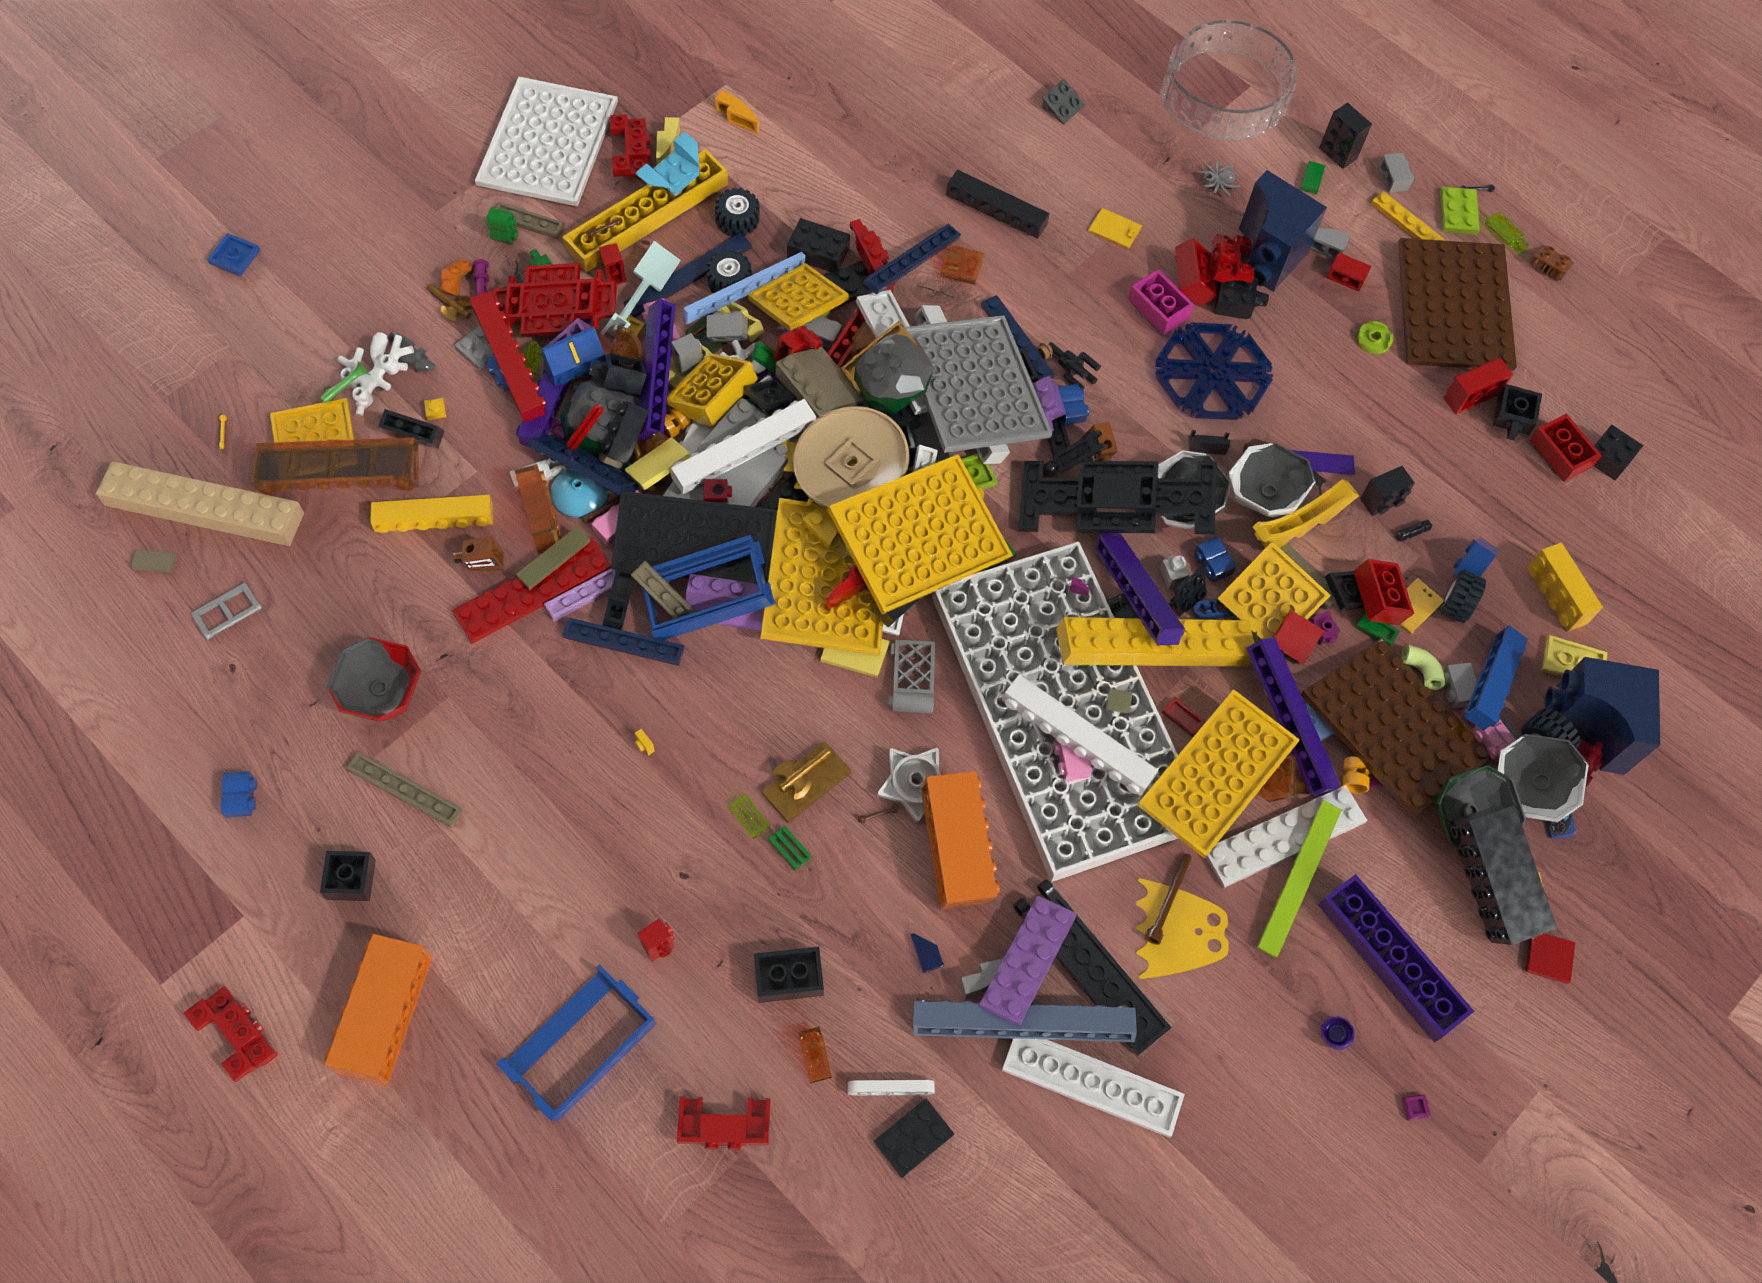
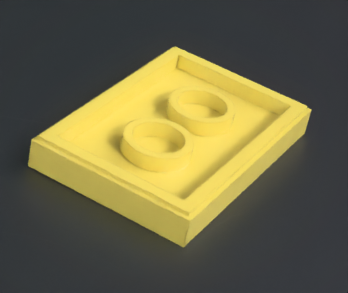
[625,437,691,490]
[1541,635,1608,678]
[821,639,890,678]

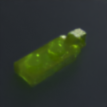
[1485,212,1529,254]

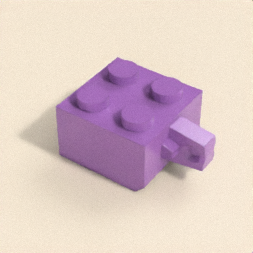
[1032,376,1066,431]

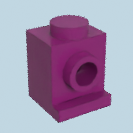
[1310,610,1340,645]

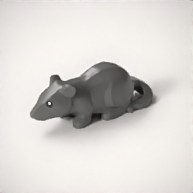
[388,331,436,373]

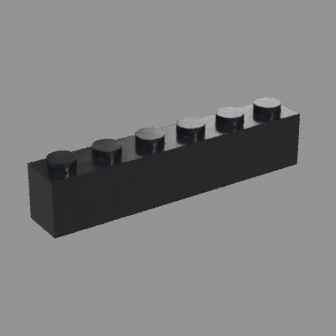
[946,169,1050,239]

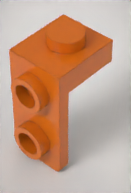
[440,259,474,296]

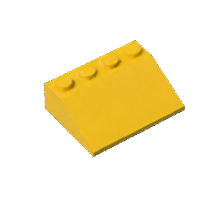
[666,353,758,427]

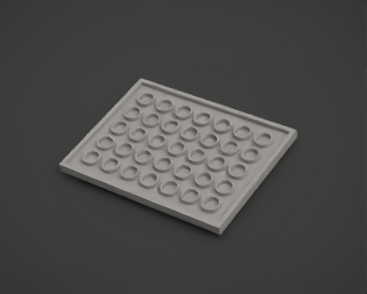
[905,315,1052,453]

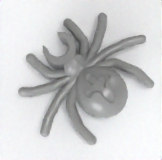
[1200,159,1240,196]

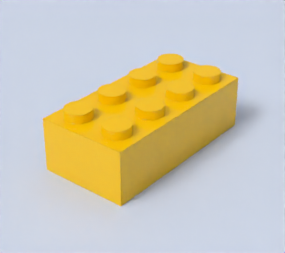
[1527,542,1603,632]

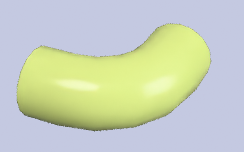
[1400,644,1445,690]

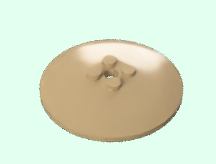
[793,406,909,508]

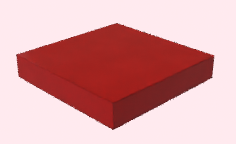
[1273,610,1324,665]
[1526,933,1576,984]

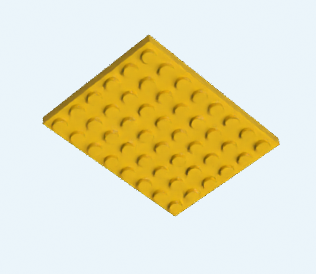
[827,454,1013,614]
[760,498,883,656]

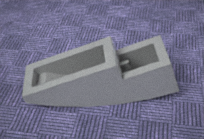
[960,958,1004,999]

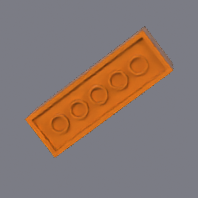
[920,771,1000,910]
[324,934,432,1086]

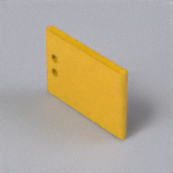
[1088,208,1142,250]
[1400,578,1444,634]

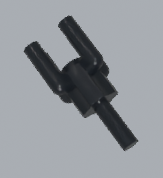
[1048,342,1101,390]

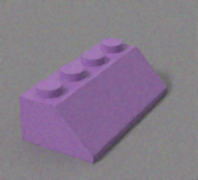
[686,574,764,631]

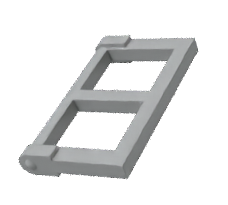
[191,583,262,640]

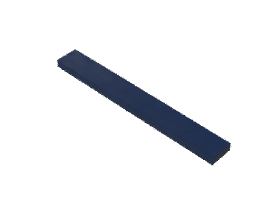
[863,223,961,295]
[623,233,752,318]

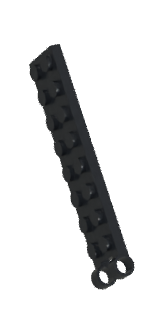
[1013,879,1172,1056]

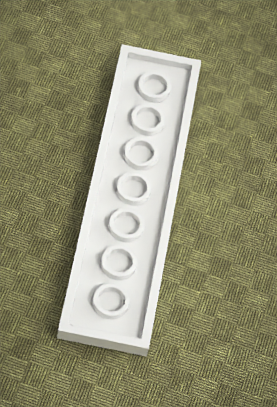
[856,290,929,415]
[1206,785,1367,888]
[1002,1039,1185,1138]

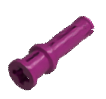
[472,259,489,296]

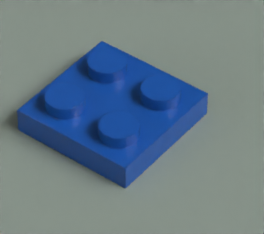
[207,233,260,276]

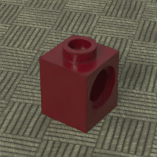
[703,479,732,503]

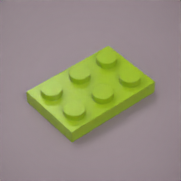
[1440,186,1480,235]

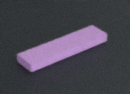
[544,569,616,622]

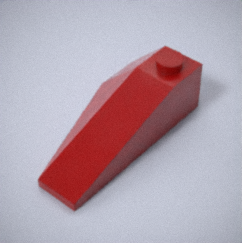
[824,565,868,610]

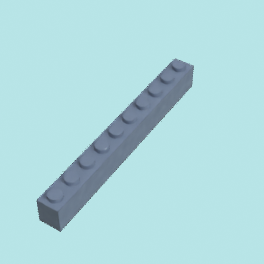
[913,1000,1137,1042]

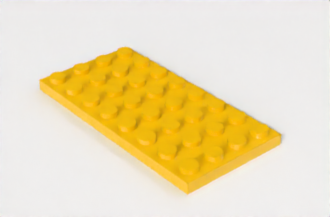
[1137,689,1300,859]

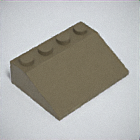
[776,347,865,419]

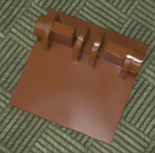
[1530,245,1574,280]

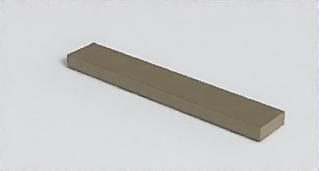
[346,752,463,828]

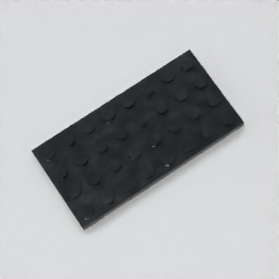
[611,491,778,584]

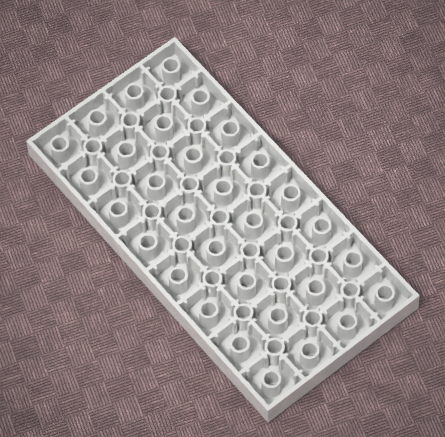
[932,542,1178,882]

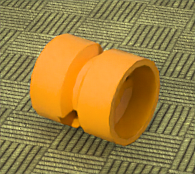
[663,408,692,439]
[1342,757,1370,793]

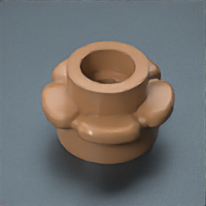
[1037,343,1053,360]

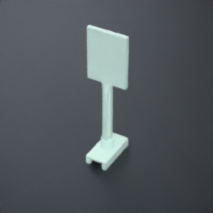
[601,241,681,344]

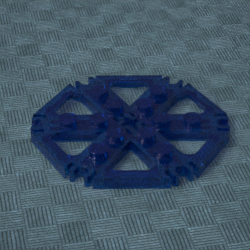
[1155,322,1273,420]

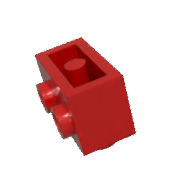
[637,918,675,962]

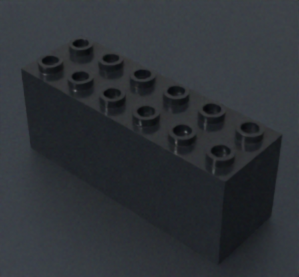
[1450,805,1557,945]

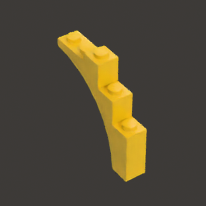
[1253,479,1360,548]

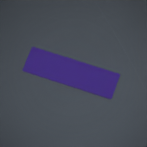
[1291,450,1355,475]

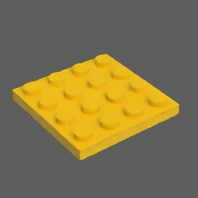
[747,263,849,331]
[270,398,359,481]
[1217,542,1331,640]

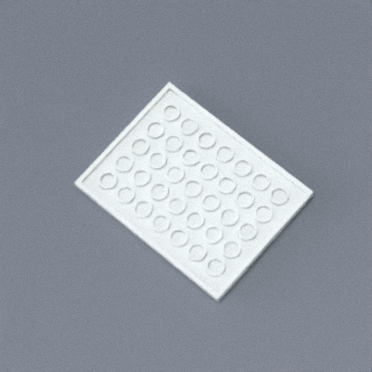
[475,77,618,207]

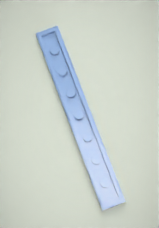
[683,252,805,324]

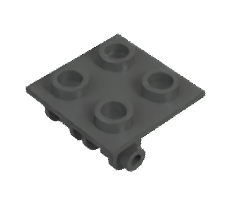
[1042,79,1085,124]

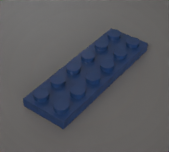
[528,435,642,495]

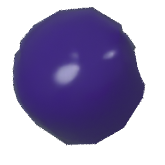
[1321,1016,1355,1050]

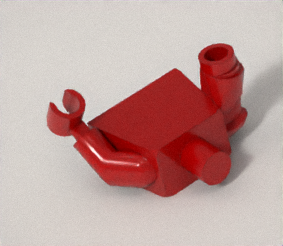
[773,326,823,362]

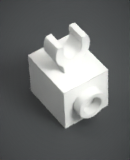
[1159,555,1190,589]

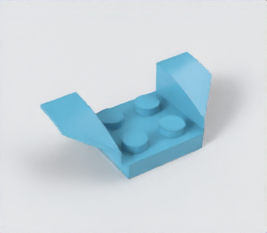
[635,132,700,196]

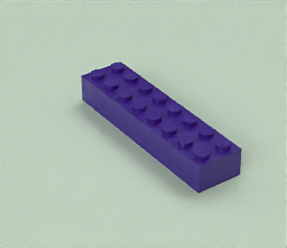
[1318,874,1475,1043]

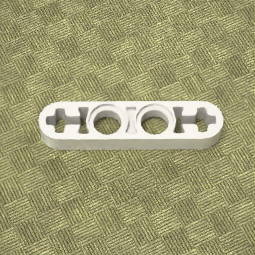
[848,1080,935,1096]

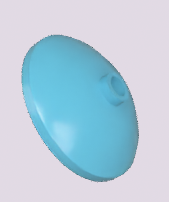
[550,469,609,518]

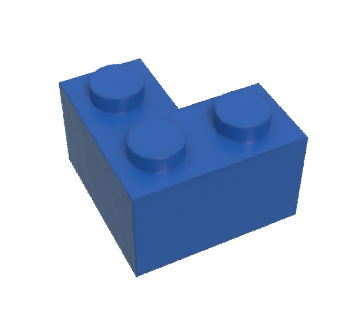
[1453,537,1500,577]

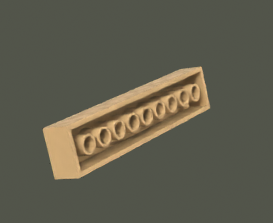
[96,461,304,546]

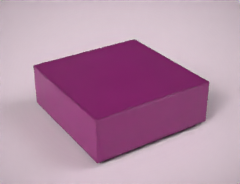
[1402,1094,1431,1121]

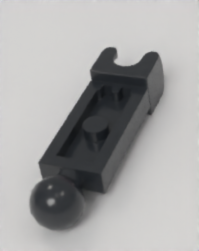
[1044,430,1108,476]

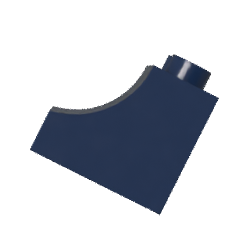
[1239,170,1327,292]
[1544,657,1660,775]

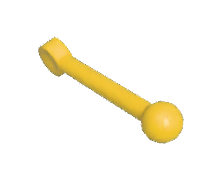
[219,414,227,449]

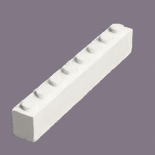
[671,399,816,494]
[1003,675,1158,796]

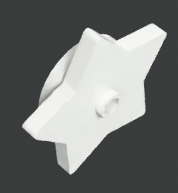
[877,748,941,822]

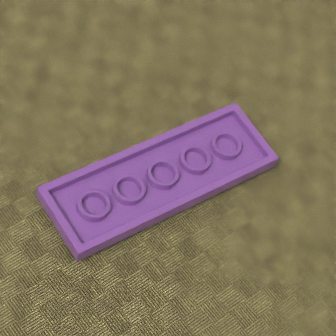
[980,895,1076,1027]

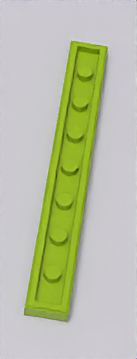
[1256,800,1342,958]

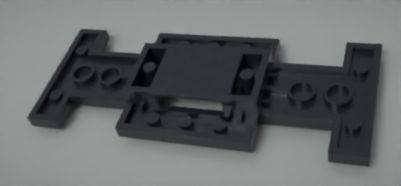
[1019,461,1217,534]

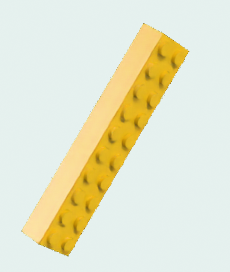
[563,149,728,273]
[1056,617,1255,667]

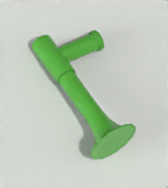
[320,360,371,403]

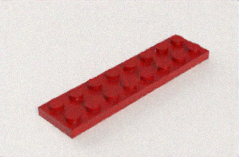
[452,536,611,644]

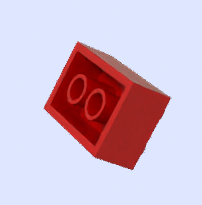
[1175,238,1218,307]
[1443,358,1514,415]
[1529,413,1602,482]
[1354,559,1414,625]

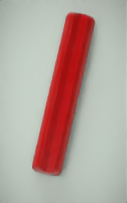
[567,404,604,450]

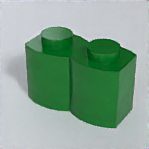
[486,207,519,245]

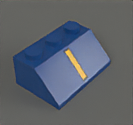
[542,327,605,386]

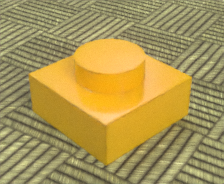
[623,316,646,341]
[424,398,446,420]
[634,729,655,756]

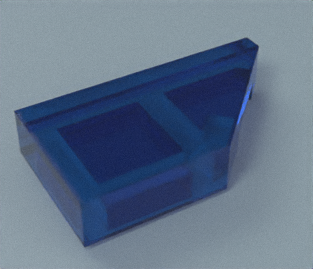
[911,933,944,973]

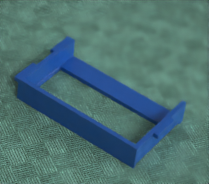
[642,535,775,640]
[496,964,656,1122]

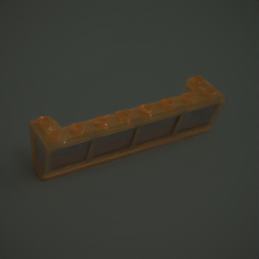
[251,438,419,496]

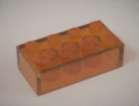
[514,464,562,554]

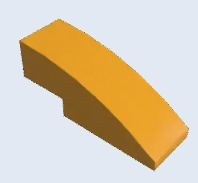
[715,89,759,134]

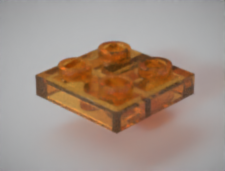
[941,244,984,285]

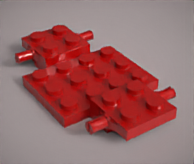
[492,263,617,337]

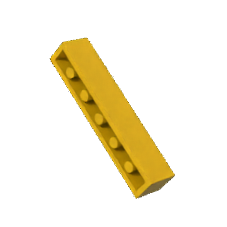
[371,495,493,533]

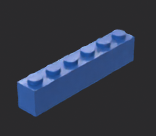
[1464,625,1528,731]

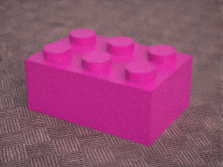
[1128,269,1194,335]

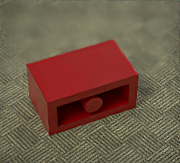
[599,243,626,285]
[1327,252,1372,292]

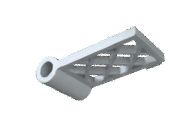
[888,640,935,714]

